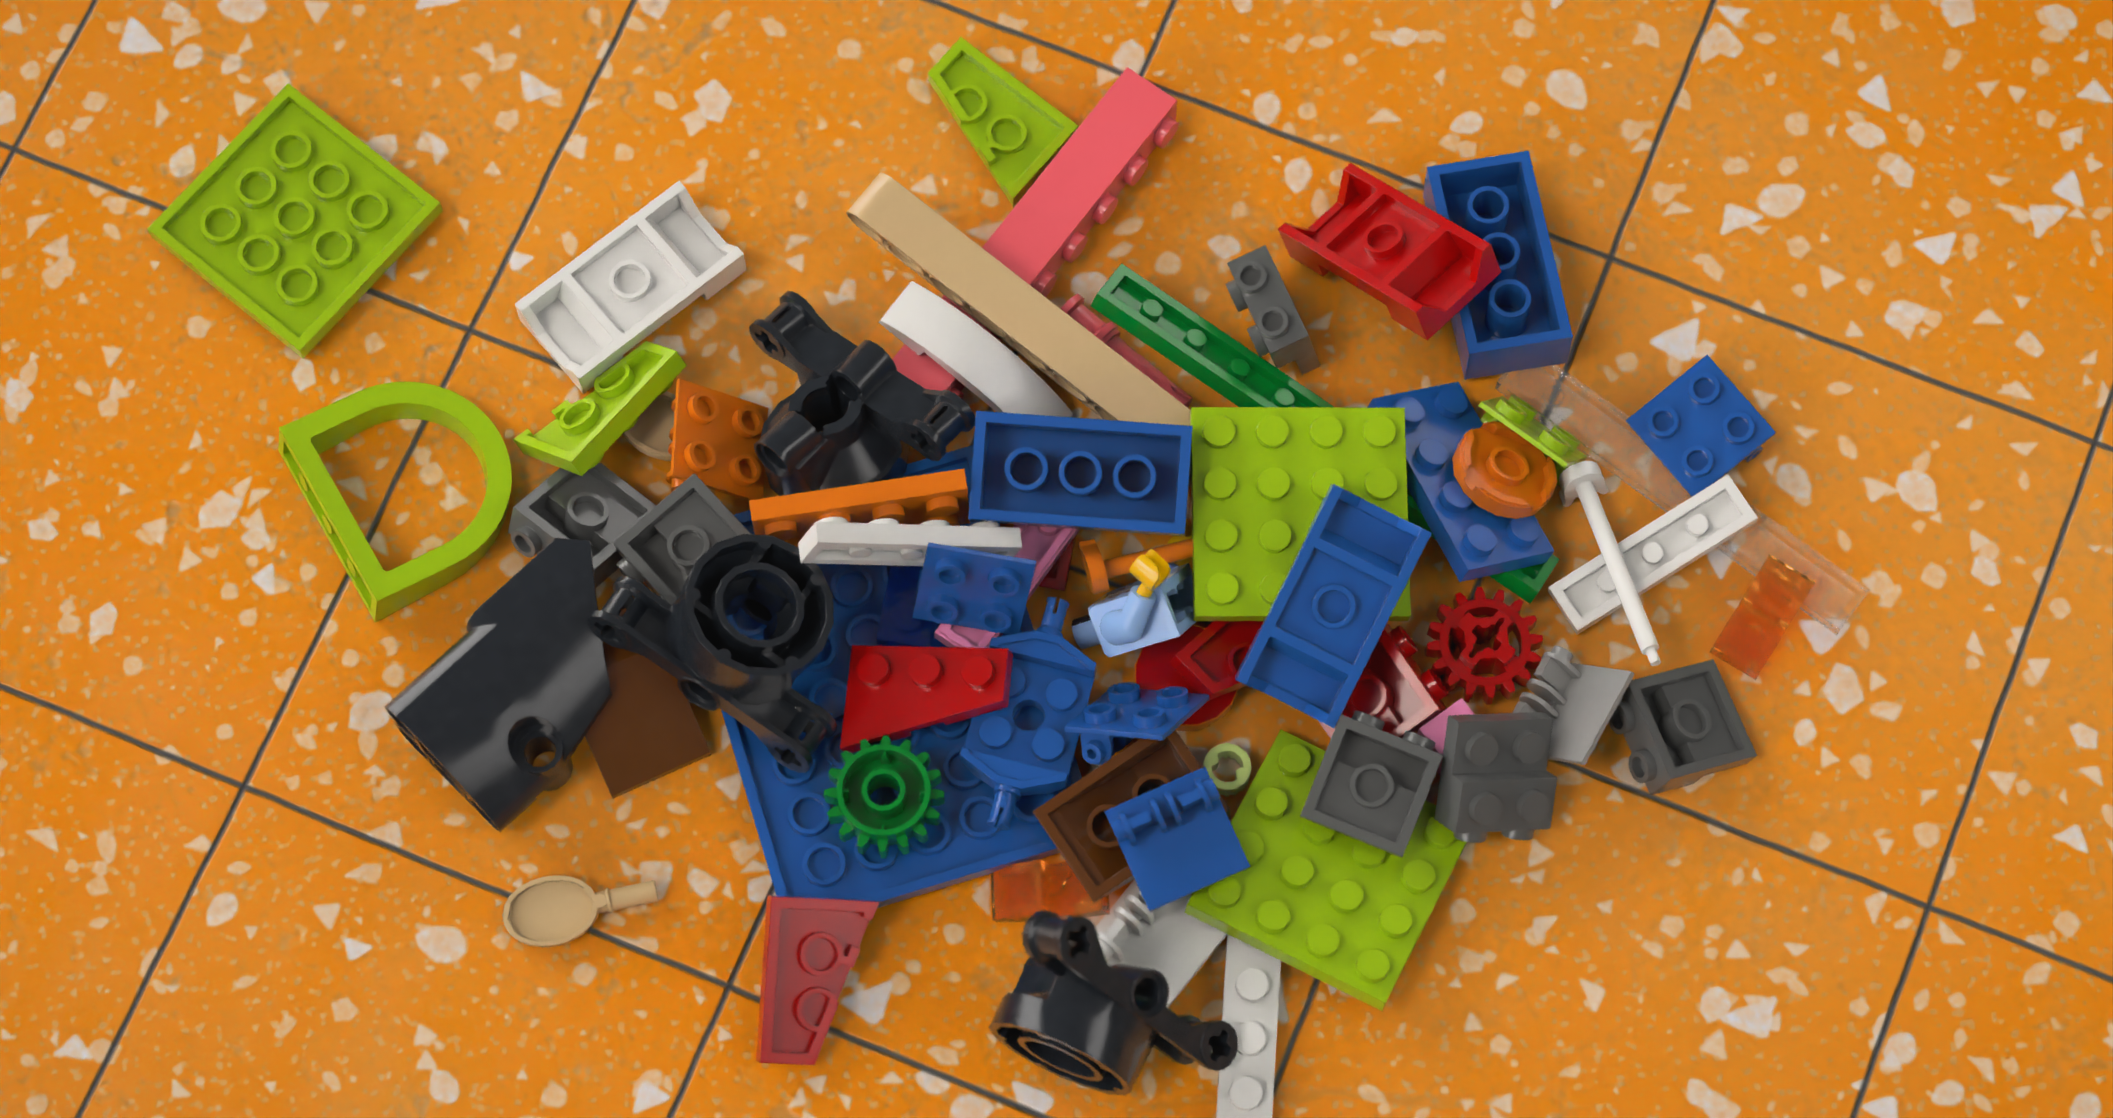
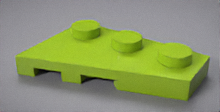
[928,37,1079,207]
[513,341,687,476]

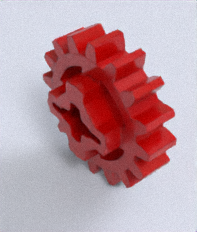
[1425,587,1543,705]

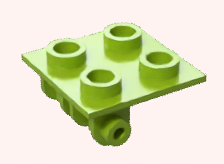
[1478,395,1587,486]

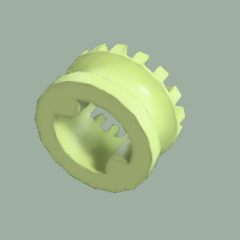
[1203,743,1251,797]

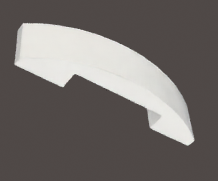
[879,281,1073,417]

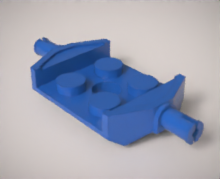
[960,597,1096,830]

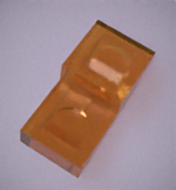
[1710,554,1816,680]
[991,860,1110,922]

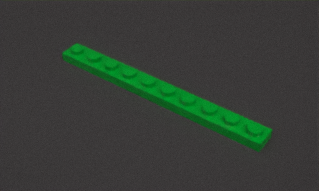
[1091,263,1560,603]

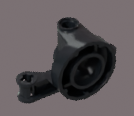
[749,291,976,496]
[588,534,837,773]
[989,910,1238,1096]

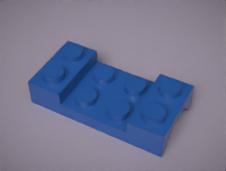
[1234,484,1432,728]

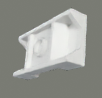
[515,181,747,394]

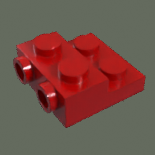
[1319,624,1448,739]

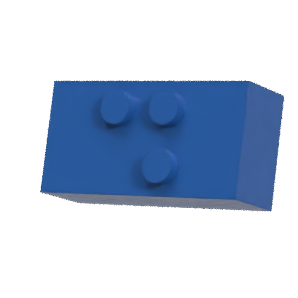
[1423,151,1573,380]
[968,411,1193,537]

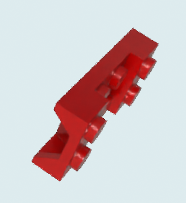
[1278,163,1501,341]

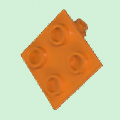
[666,378,768,501]

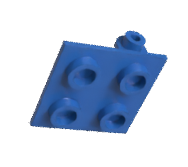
[1626,355,1776,497]
[912,542,1036,635]
[1064,682,1210,765]
[1105,767,1250,912]

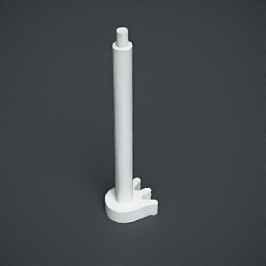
[1559,461,1661,666]

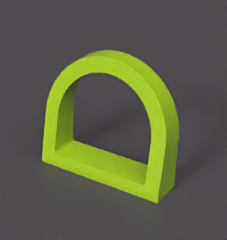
[278,382,512,622]

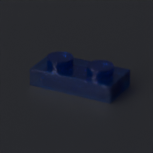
[876,565,936,647]

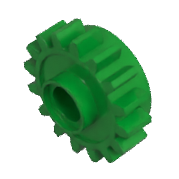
[824,736,945,858]

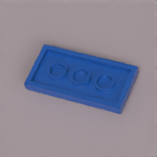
[1367,382,1554,582]

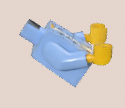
[1072,521,1197,657]

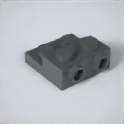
[1225,245,1320,375]
[508,462,656,587]
[613,473,751,605]
[1609,659,1757,796]
[1300,710,1443,858]
[1434,712,1557,843]

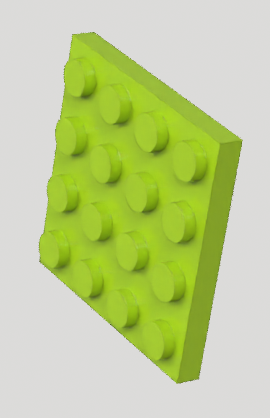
[147,83,443,359]
[1190,407,1411,621]
[1184,729,1467,1011]

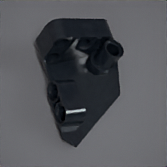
[385,538,612,832]

